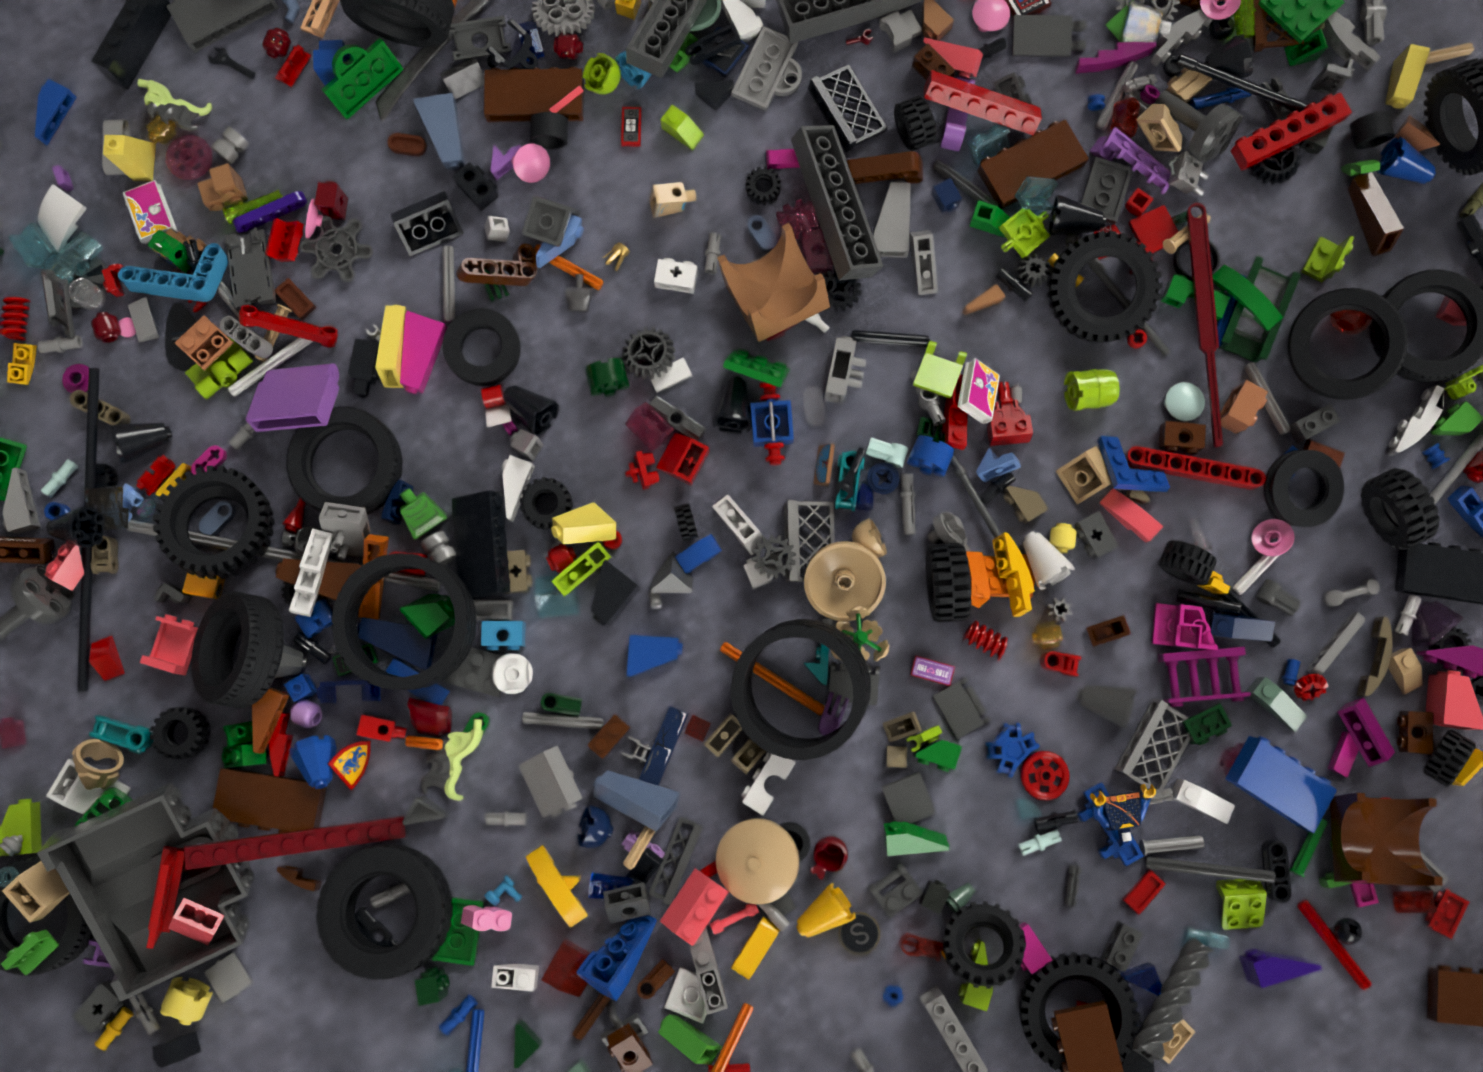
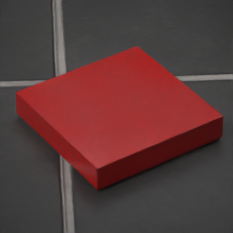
[1128,205,1179,254]

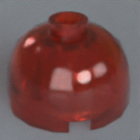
[1330,310,1373,335]

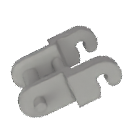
[621,736,652,763]

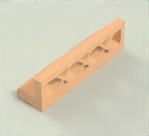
[300,0,340,38]

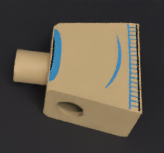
[649,182,696,218]

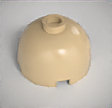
[852,518,887,558]

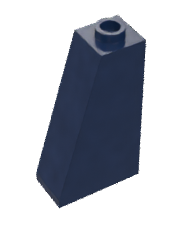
[357,617,438,670]

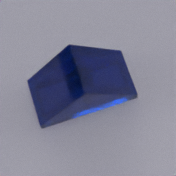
[518,20,545,61]
[1120,962,1162,996]

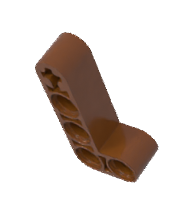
[846,151,923,184]
[456,243,537,286]

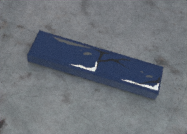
[639,706,689,786]

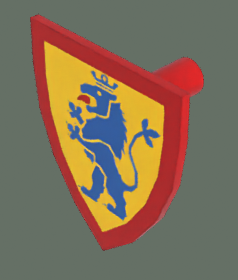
[328,741,371,791]

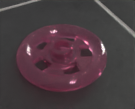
[165,135,213,180]

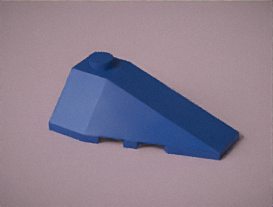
[576,915,657,1001]

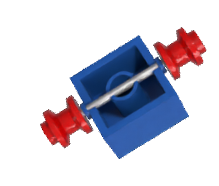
[750,382,794,466]

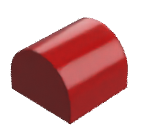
[1125,188,1154,216]
[481,384,506,409]

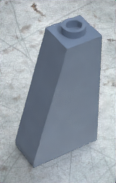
[414,93,465,170]
[593,770,681,831]

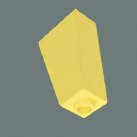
[103,135,156,182]
[375,305,407,388]

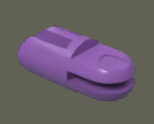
[818,692,849,736]

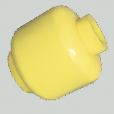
[1049,523,1077,554]

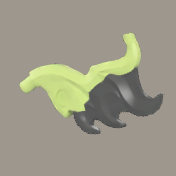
[137,79,212,131]
[421,719,484,801]

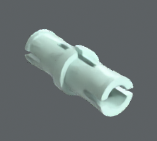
[41,459,78,498]
[1018,829,1062,856]

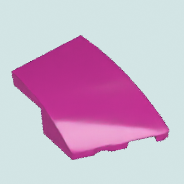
[1151,603,1218,650]

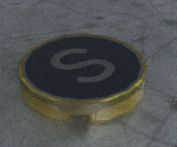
[838,911,880,955]

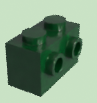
[414,967,450,1006]

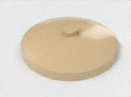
[804,541,886,621]
[716,818,799,904]

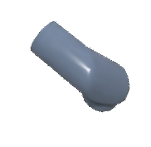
[282,0,300,24]

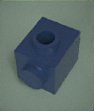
[931,178,962,213]

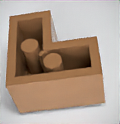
[197,163,248,211]

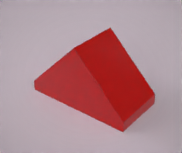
[89,636,125,681]

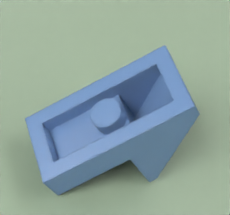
[976,448,1021,483]

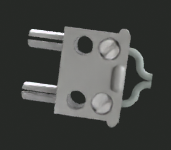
[1168,151,1209,196]

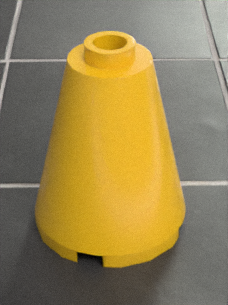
[796,883,856,938]

